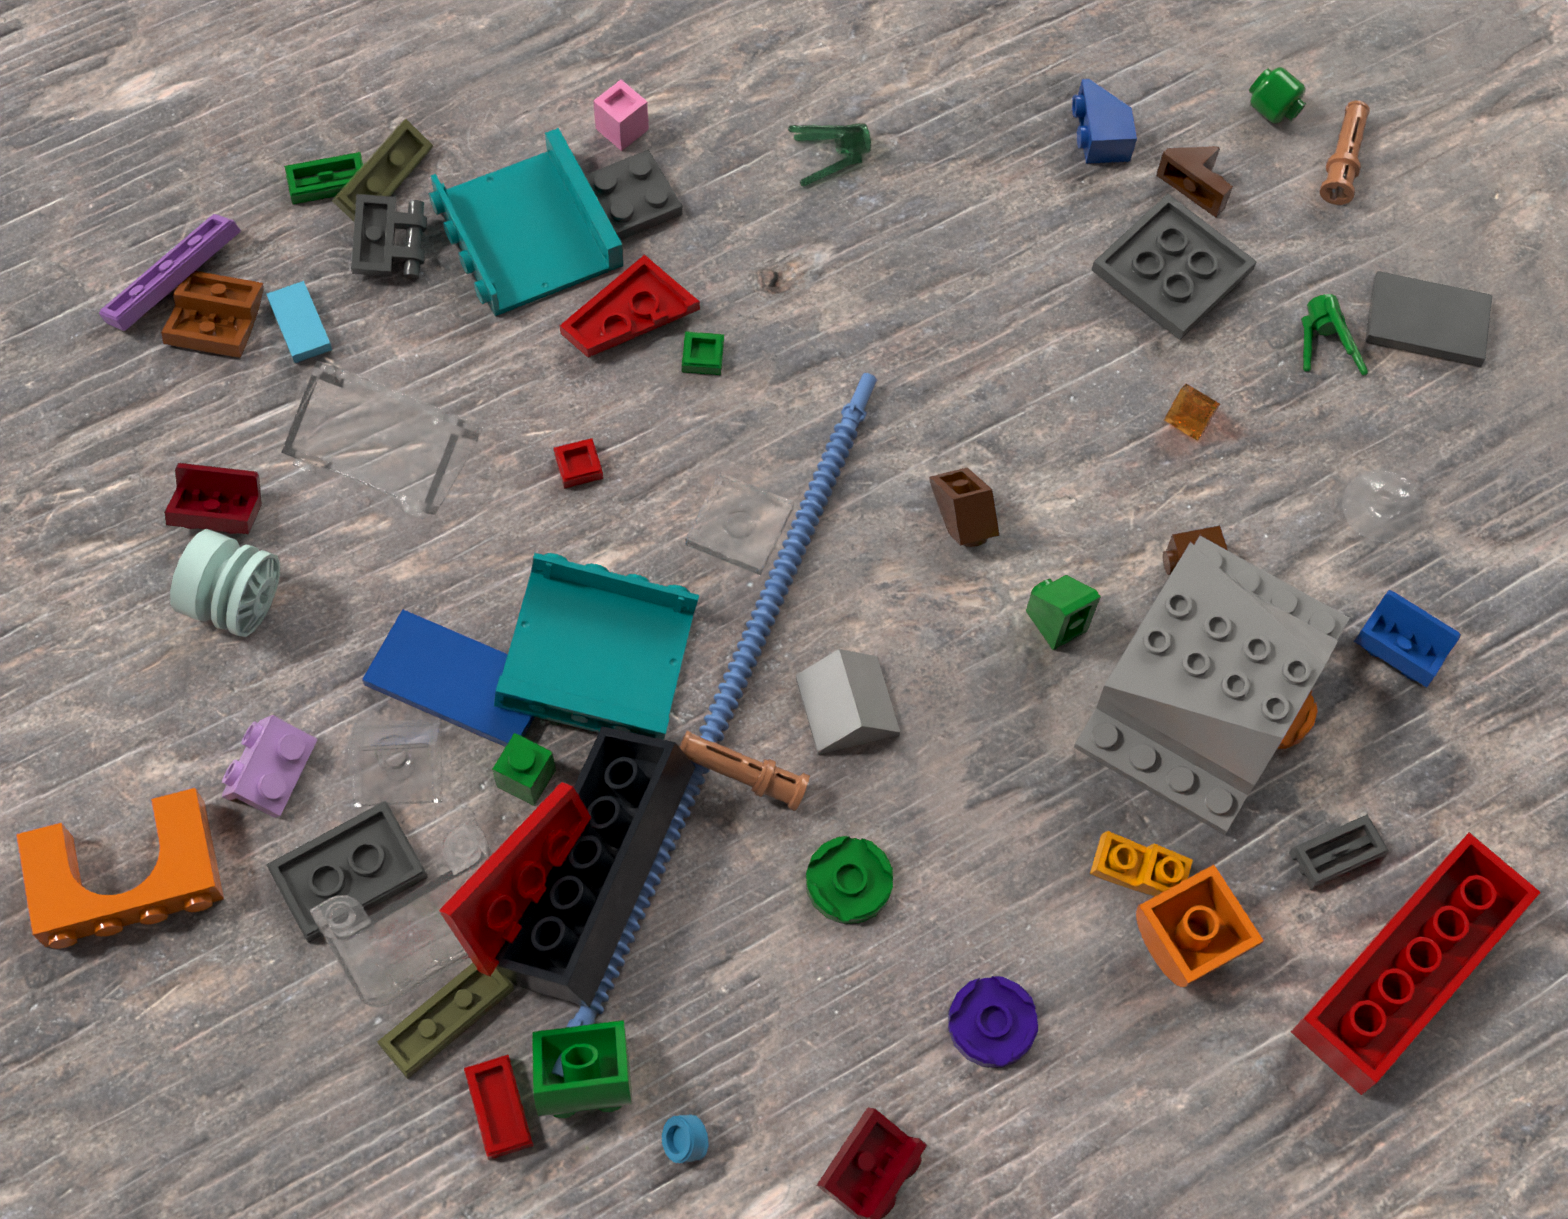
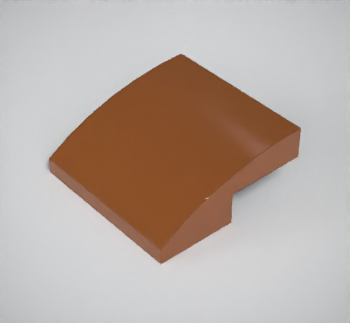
[161,271,264,358]

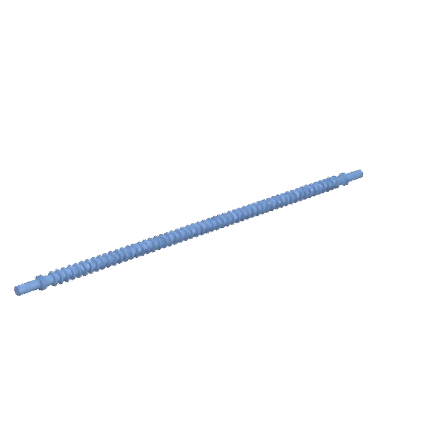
[551,373,877,1078]

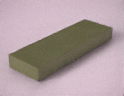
[332,119,434,222]
[377,963,515,1079]

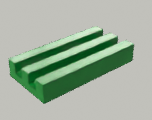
[284,152,363,205]

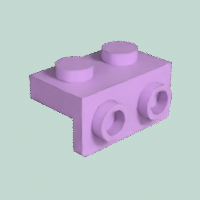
[222,715,318,818]

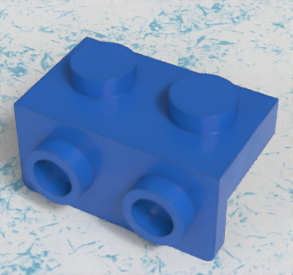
[1354,590,1461,688]

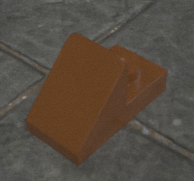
[1156,146,1233,218]

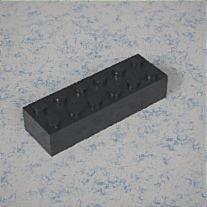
[495,727,695,1007]

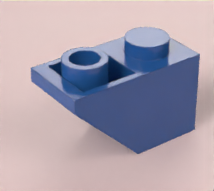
[1072,79,1137,164]

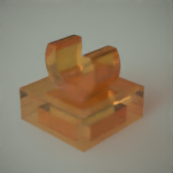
[1164,383,1220,441]

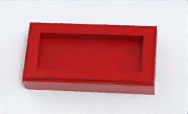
[464,1054,534,1160]

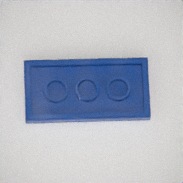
[362,609,535,747]

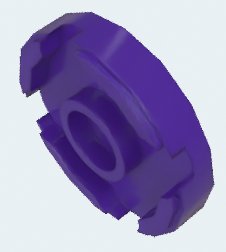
[948,976,1038,1068]

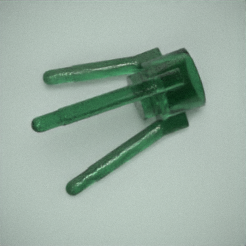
[788,123,871,186]

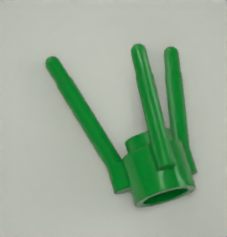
[1301,294,1368,376]

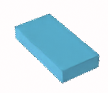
[266,281,332,364]

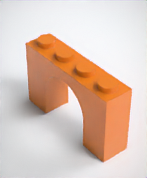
[16,788,224,949]

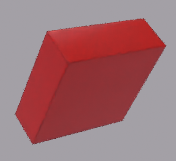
[553,438,603,489]

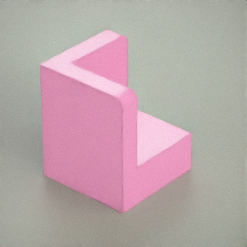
[593,80,649,151]

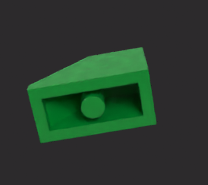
[1026,575,1101,650]

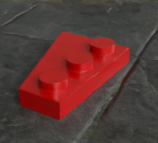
[559,255,700,358]

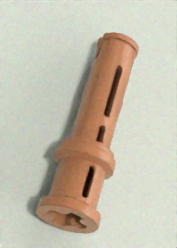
[1320,101,1370,205]
[679,731,810,811]

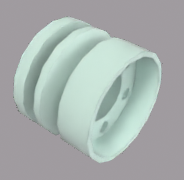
[170,529,280,637]

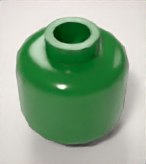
[1249,67,1306,124]

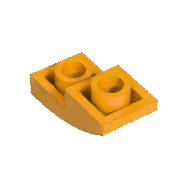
[1090,831,1193,896]

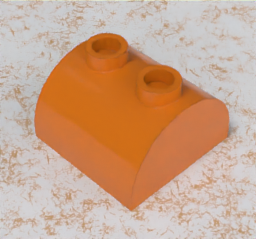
[1136,864,1264,987]

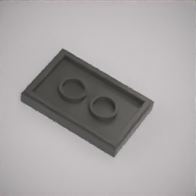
[1365,271,1492,367]
[266,800,428,943]

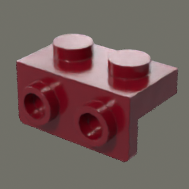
[164,463,262,535]
[816,1107,927,1219]

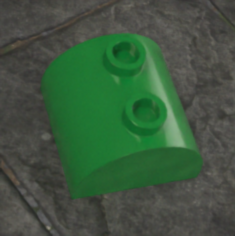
[532,1020,633,1118]

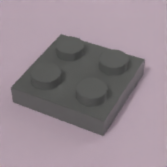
[585,149,683,240]

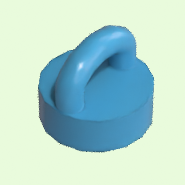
[662,1115,709,1163]

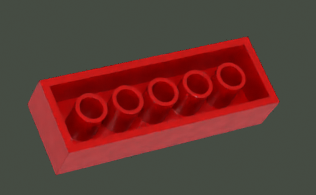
[1290,832,1541,1095]

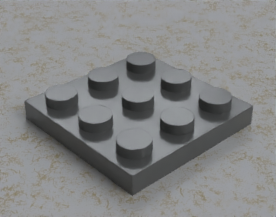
[1091,193,1257,340]

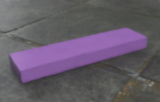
[99,214,241,331]

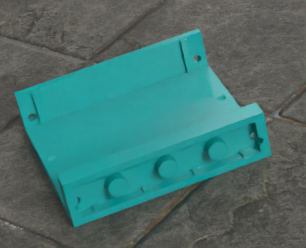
[428,128,624,316]
[494,553,699,740]

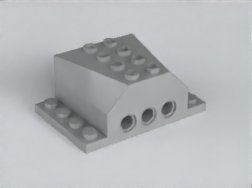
[1074,536,1350,835]

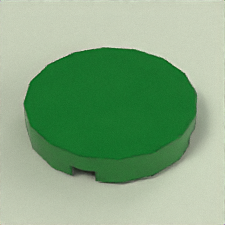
[806,836,893,924]

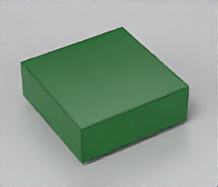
[682,331,725,375]

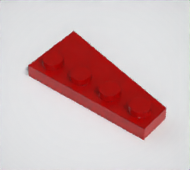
[438,782,591,977]

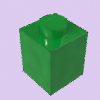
[492,733,556,806]

